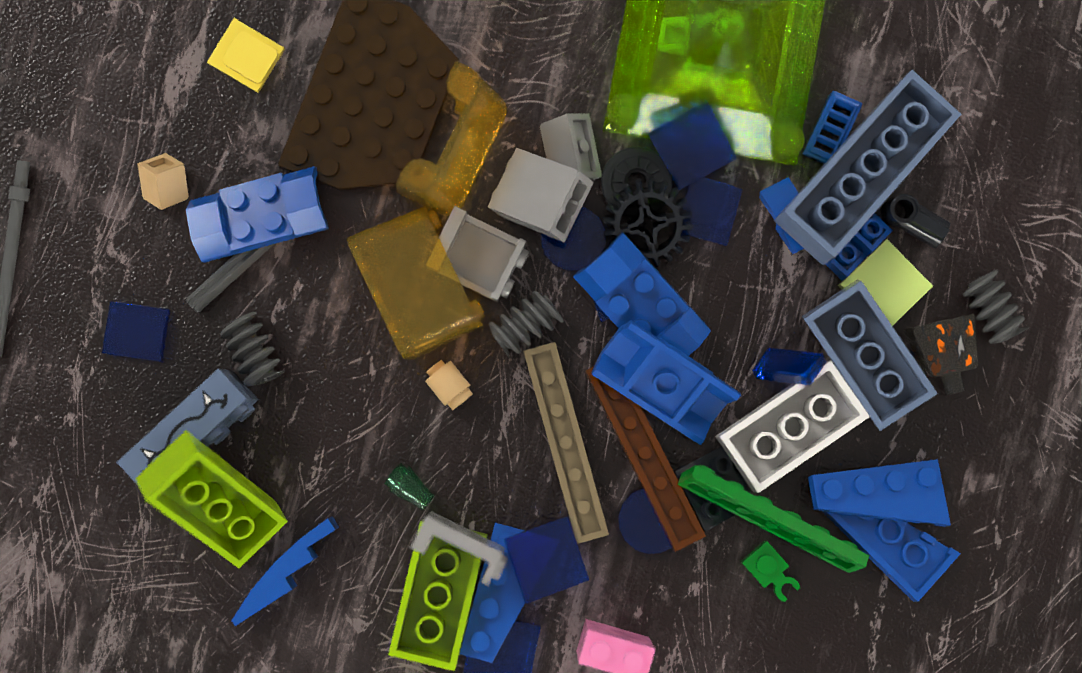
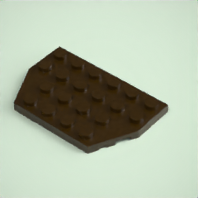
[278,0,460,190]

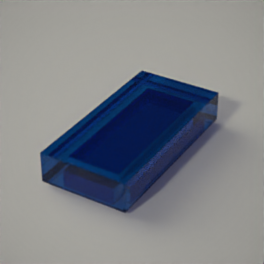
[752,348,827,386]

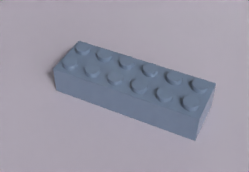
[773,70,961,265]

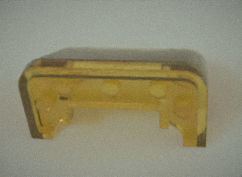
[396,61,507,216]
[347,206,485,360]

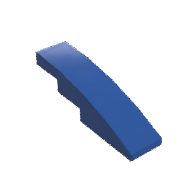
[231,516,339,626]

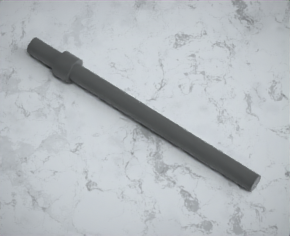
[0,160,31,358]

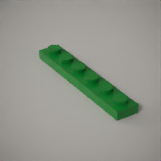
[678,465,869,573]

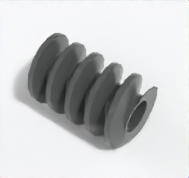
[962,269,1030,344]
[488,291,564,359]
[220,312,285,386]

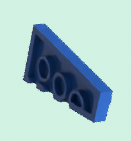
[808,459,951,527]
[822,511,961,602]
[459,523,559,663]

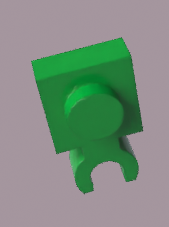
[741,540,800,602]

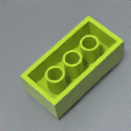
[135,430,288,568]
[388,519,488,671]

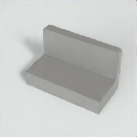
[540,113,602,181]

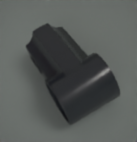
[881,194,951,248]

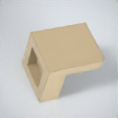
[137,153,189,210]

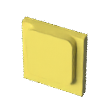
[207,18,285,93]

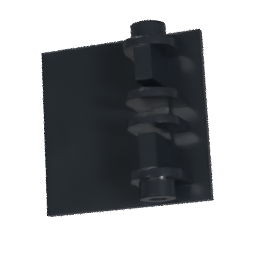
[674,446,750,532]

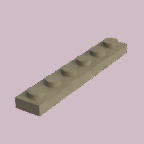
[523,342,609,544]

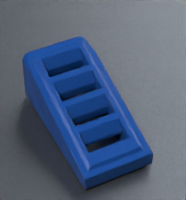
[802,91,863,164]

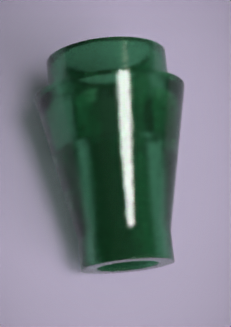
[384,463,434,510]

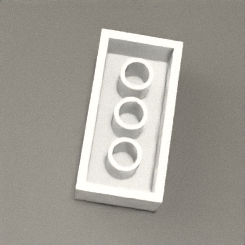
[715,361,870,493]

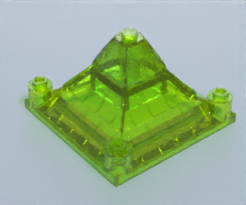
[603,0,825,166]

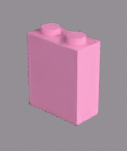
[576,619,655,673]

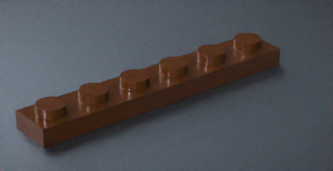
[585,367,706,552]

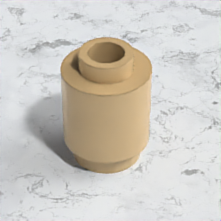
[425,360,473,410]

